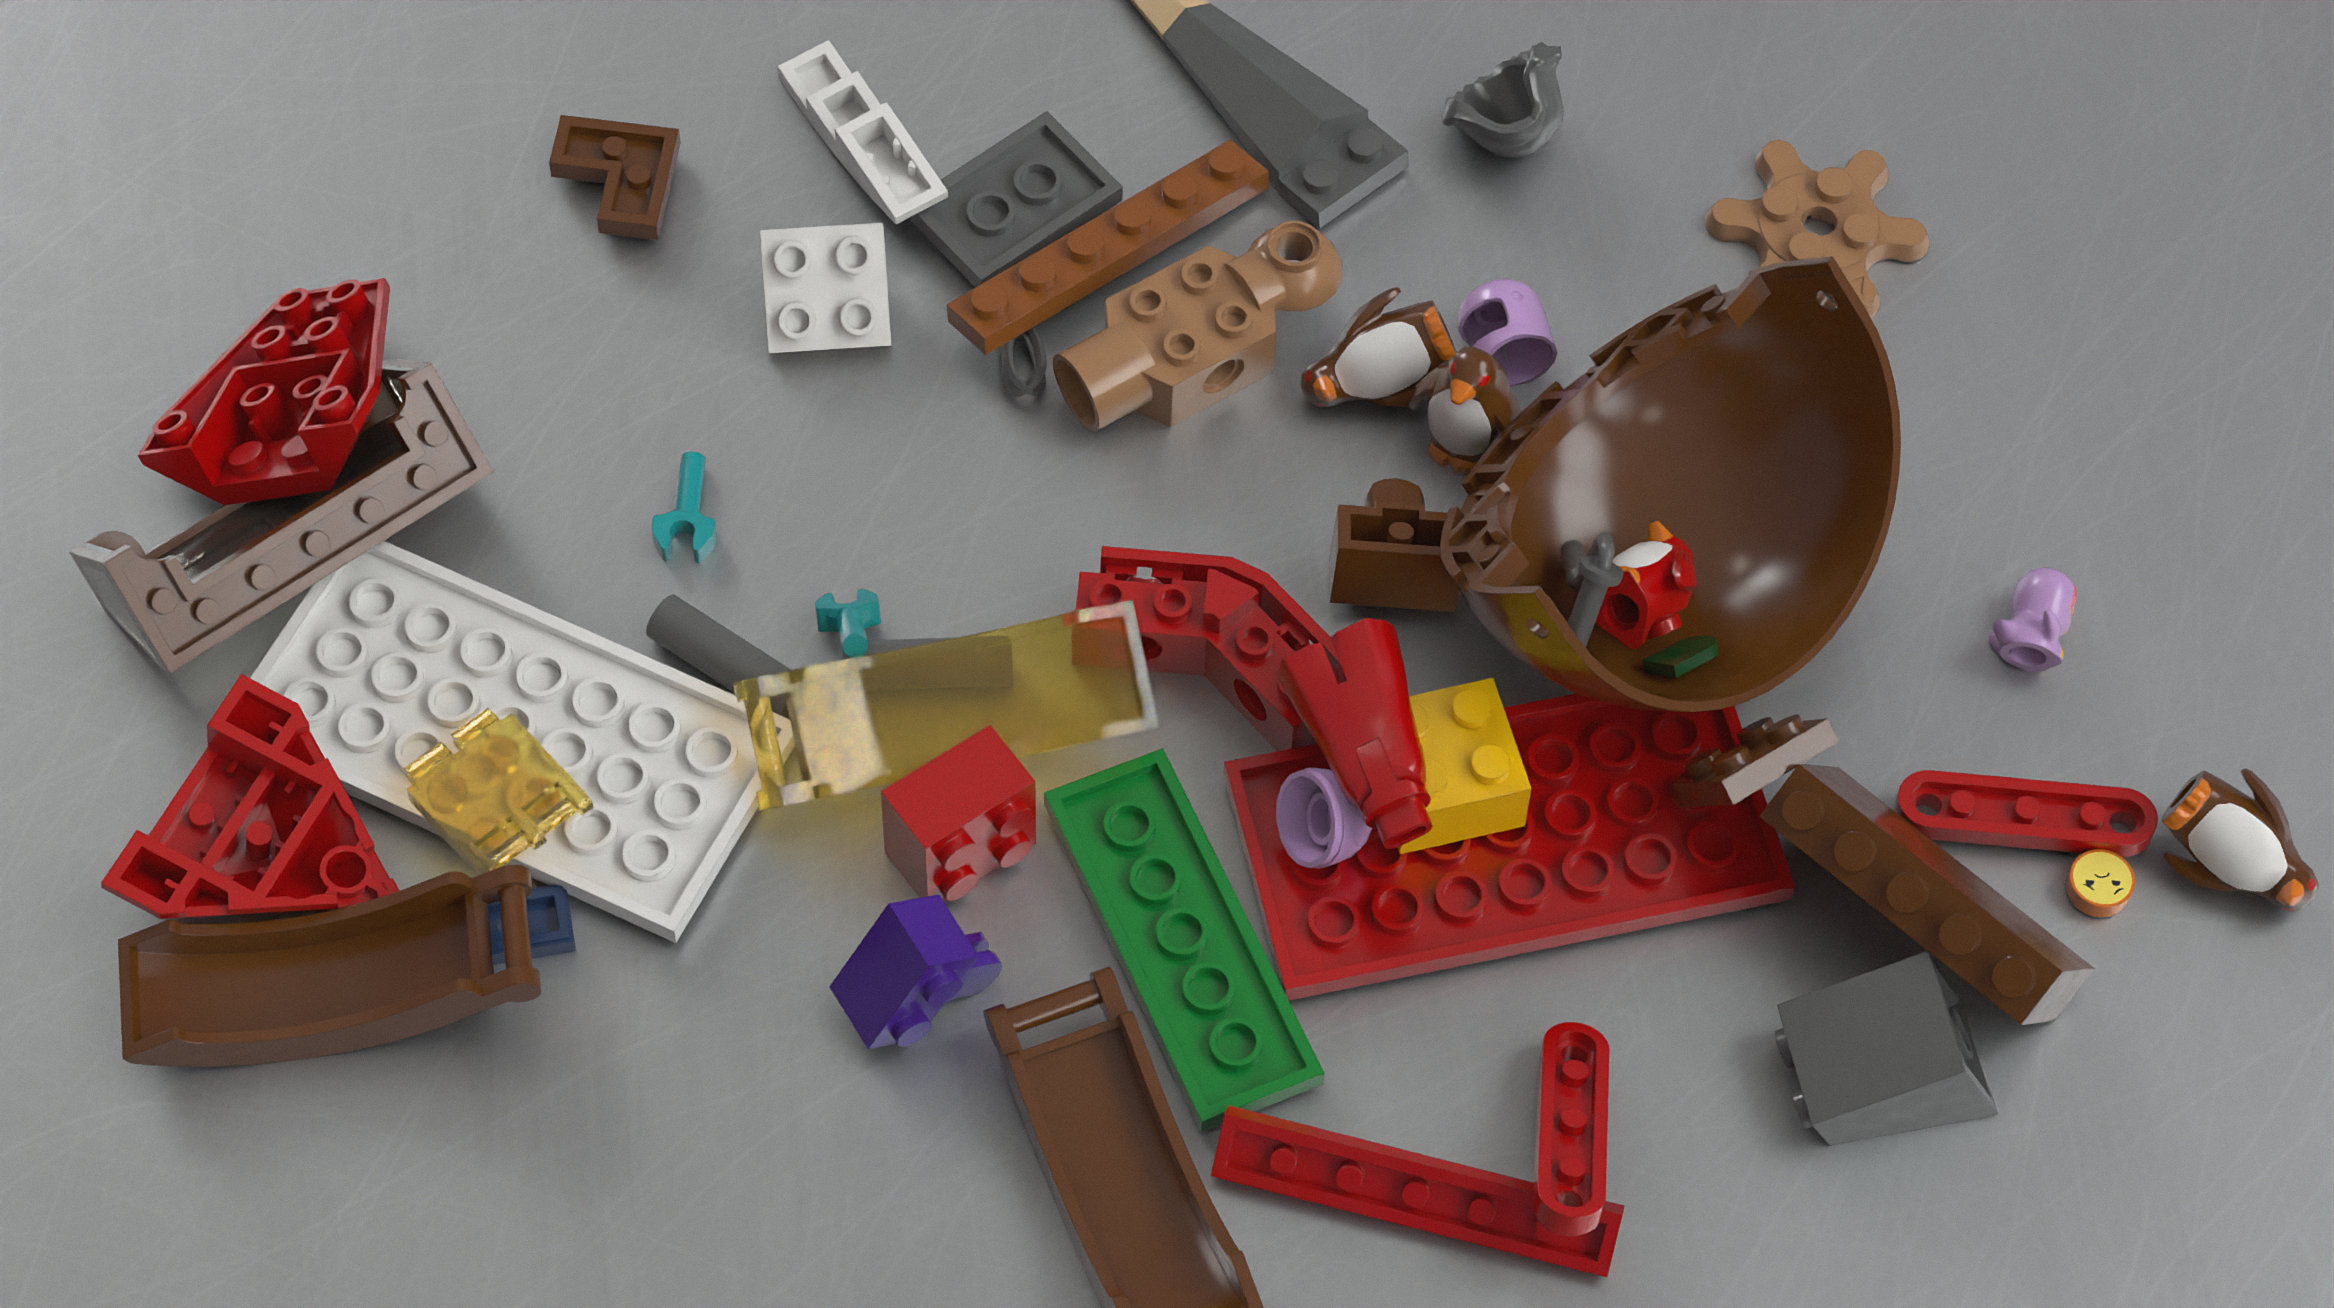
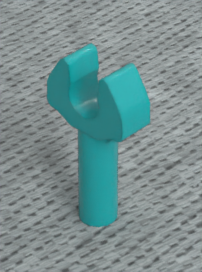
[652,451,717,563]
[815,588,881,658]

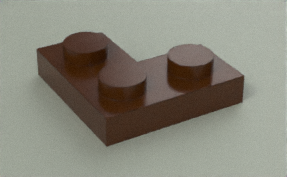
[549,115,681,240]

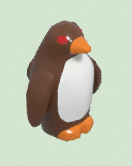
[1301,287,1457,408]
[1409,347,1522,475]
[2162,768,2319,912]

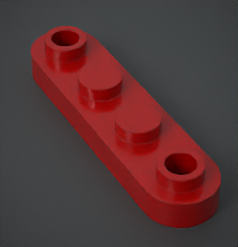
[1894,770,2158,857]
[1533,1022,1610,1236]

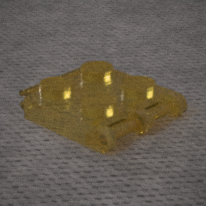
[404,708,594,875]

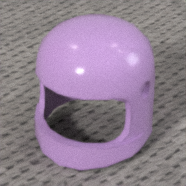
[1457,279,1558,386]

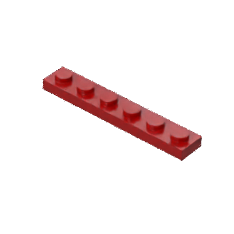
[1211,1105,1625,1277]

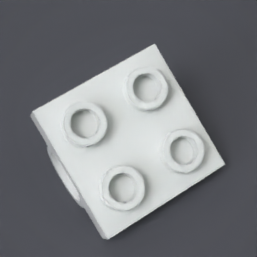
[760,223,891,353]

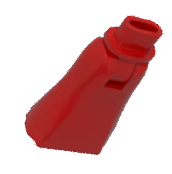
[1277,618,1433,849]

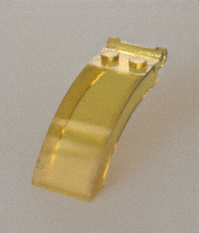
[733,600,1159,811]

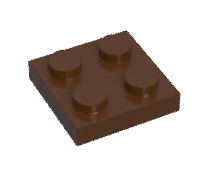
[1668,714,1840,808]

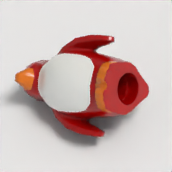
[1595,521,1698,650]

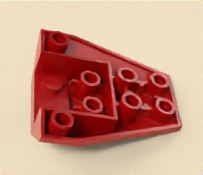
[137,278,390,506]

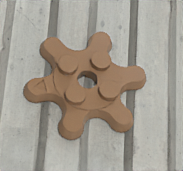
[1704,140,1930,318]

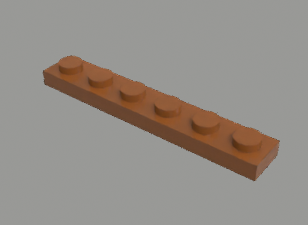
[947,139,1269,355]

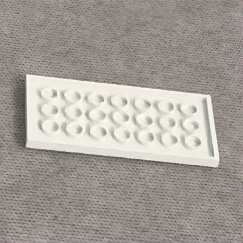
[250,541,801,943]

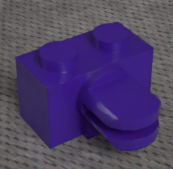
[829,894,1002,1049]

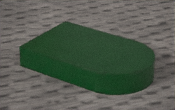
[1643,635,1719,678]

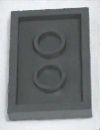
[908,111,1123,287]

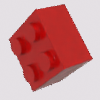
[881,724,1036,901]

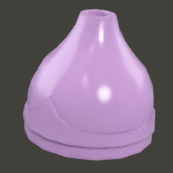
[1276,768,1373,869]

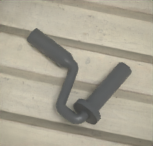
[1560,531,1624,647]

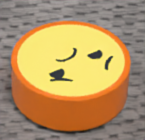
[2066,849,2135,917]

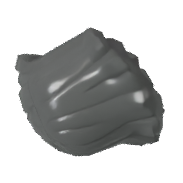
[1441,42,1564,158]

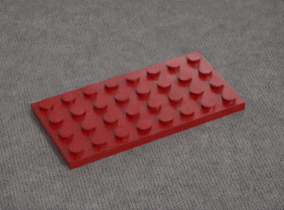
[1223,693,1795,1000]

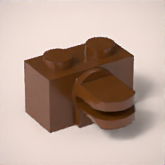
[1329,478,1459,612]

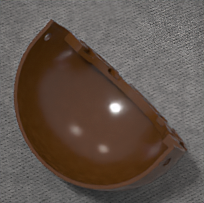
[1440,256,1901,712]

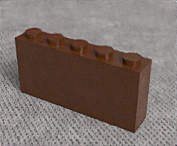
[1759,764,2095,1025]

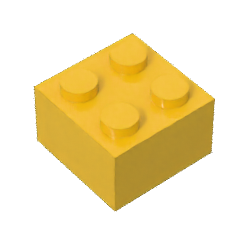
[1397,678,1531,854]

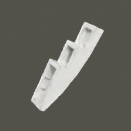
[777,40,948,224]

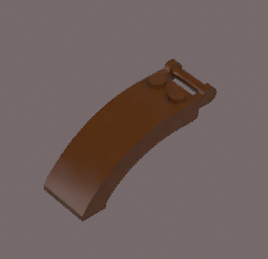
[118,865,541,1067]
[983,966,1264,1308]

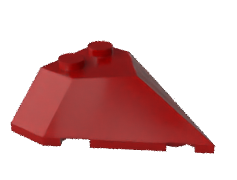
[101,674,400,919]

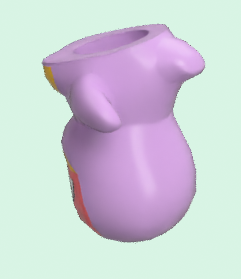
[1989,567,2077,672]

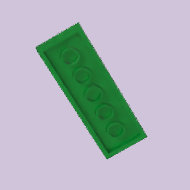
[1044,748,1325,1133]

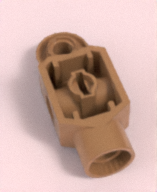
[1052,221,1343,432]

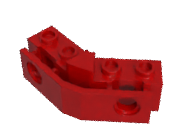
[1073,546,1341,751]

